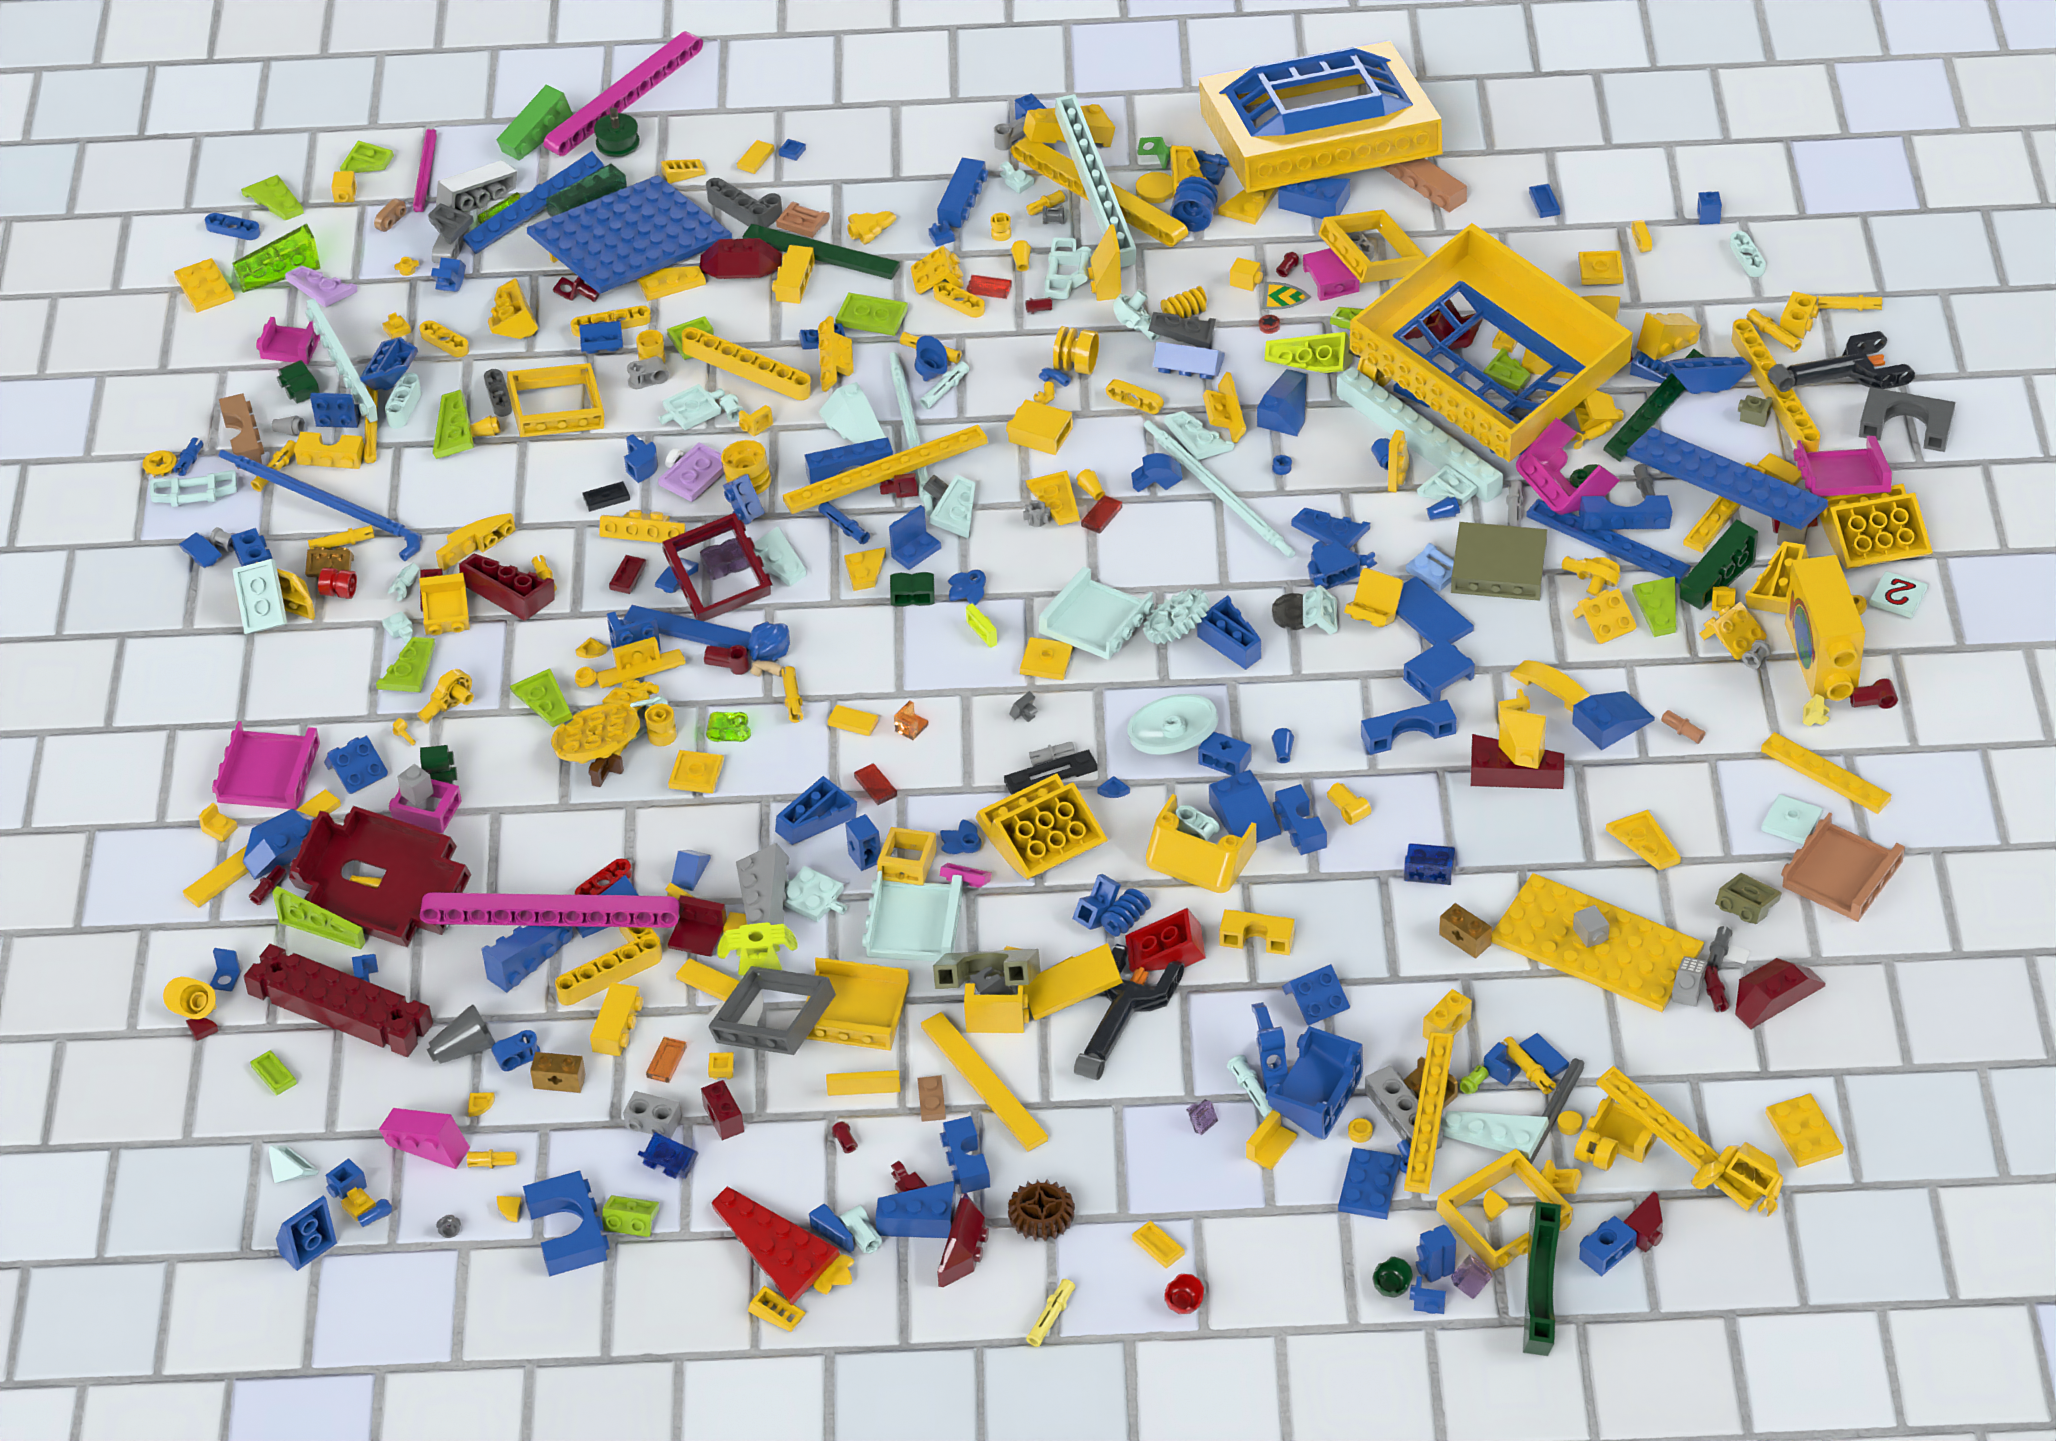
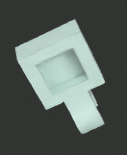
[1000,161,1034,194]
[388,563,420,601]
[382,611,413,644]

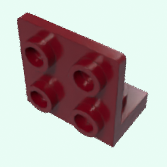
[668,895,727,957]

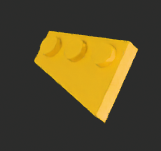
[1170,145,1207,197]
[1218,186,1280,225]
[636,266,706,301]
[1025,470,1080,526]
[1606,809,1681,871]

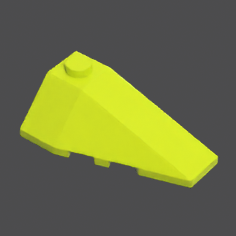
[1264,332,1353,373]

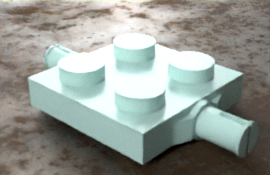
[658,384,725,430]
[783,866,847,922]

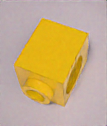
[331,171,357,203]

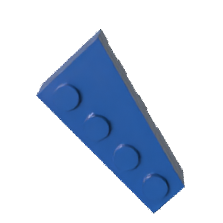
[481,926,574,993]

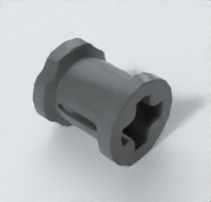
[1043,206,1064,224]

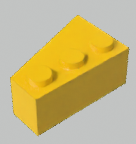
[1745,541,1808,615]

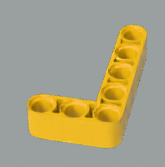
[555,927,662,1006]

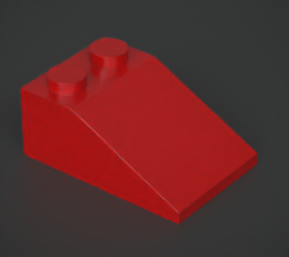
[1125,908,1206,972]

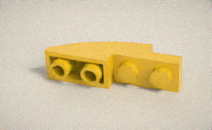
[436,513,516,571]

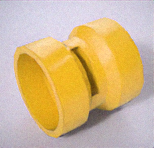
[990,212,1011,241]

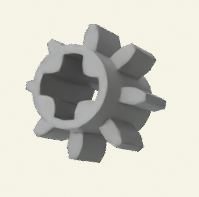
[1023,500,1050,527]

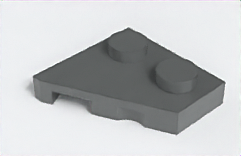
[428,203,474,245]

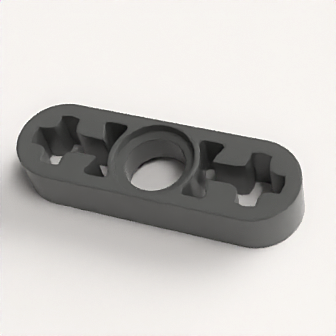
[484,369,513,417]

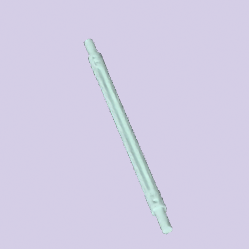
[889,352,934,516]
[1144,420,1295,558]

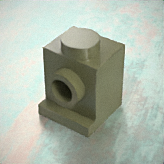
[1738,395,1772,427]

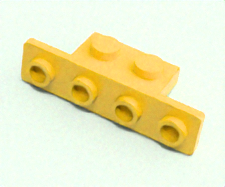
[818,316,854,392]
[1202,372,1246,443]
[599,509,685,543]
[596,637,686,688]

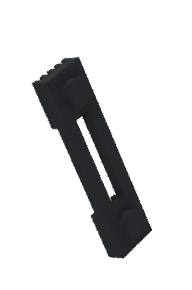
[1004,749,1098,795]

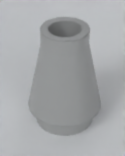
[272,416,305,437]

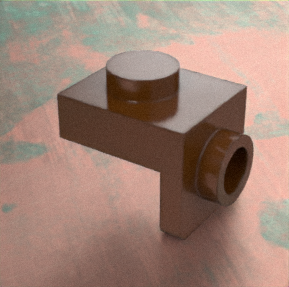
[588,753,624,787]

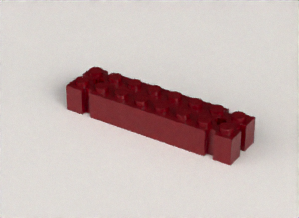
[243,943,433,1058]

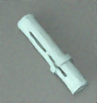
[919,361,969,409]

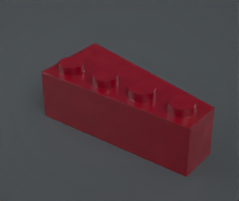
[459,553,555,621]
[1470,734,1564,789]

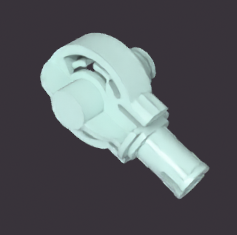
[1113,289,1160,342]

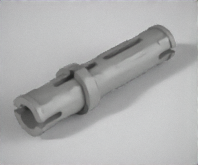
[1506,480,1524,527]

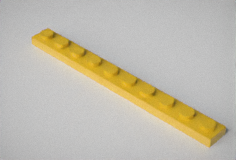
[783,424,988,514]

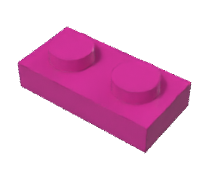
[939,863,992,888]

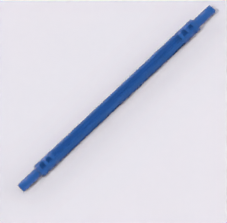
[219,449,422,541]

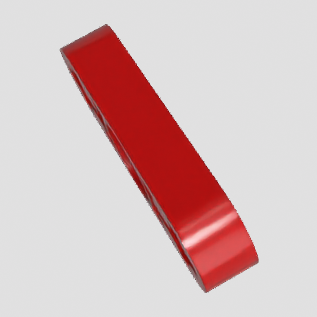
[575,858,632,895]

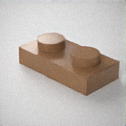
[917,1075,946,1122]

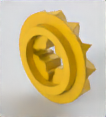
[142,450,177,477]

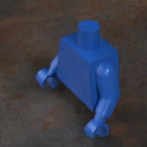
[1307,541,1377,590]

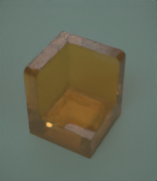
[894,700,929,740]

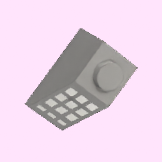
[1672,956,1708,1007]

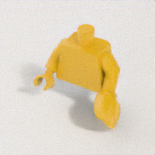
[1546,390,1623,449]
[1691,1142,1783,1217]

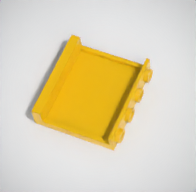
[805,957,910,1051]

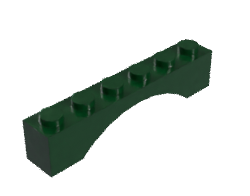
[1523,1201,1561,1356]

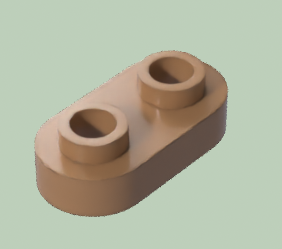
[374,198,406,232]

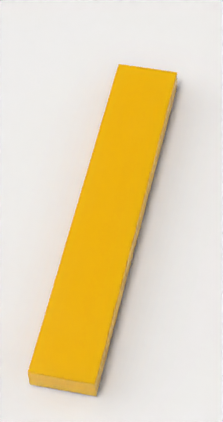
[1683,462,1766,553]

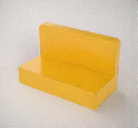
[1246,1110,1297,1170]

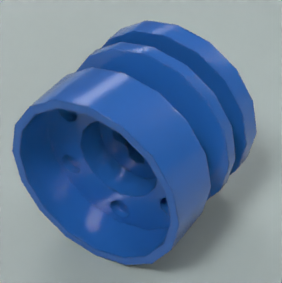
[1170,177,1218,232]

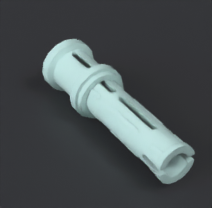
[1227,1055,1277,1120]

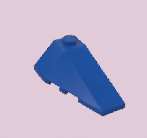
[1257,369,1307,437]

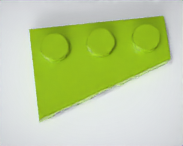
[241,174,304,221]
[376,637,435,693]

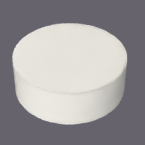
[665,448,684,468]

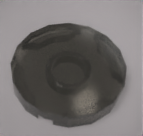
[1272,593,1306,630]

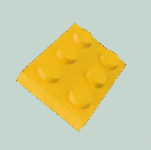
[174,258,235,313]
[1765,1093,1844,1168]

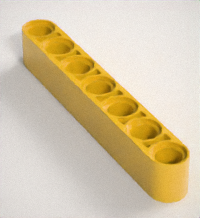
[682,327,811,400]

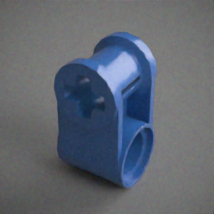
[491,1030,541,1071]

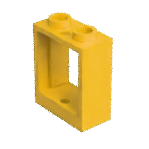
[877,827,937,885]

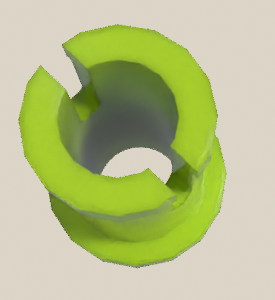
[1460,1065,1489,1094]

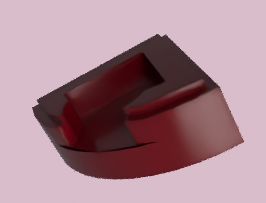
[186,1018,219,1041]

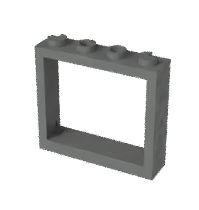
[708,966,836,1055]

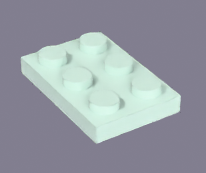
[232,559,287,634]

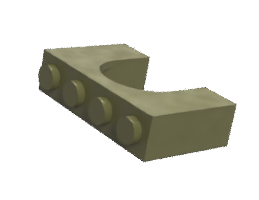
[933,949,1041,989]

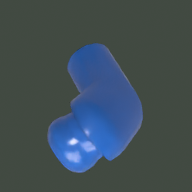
[357,1199,392,1227]

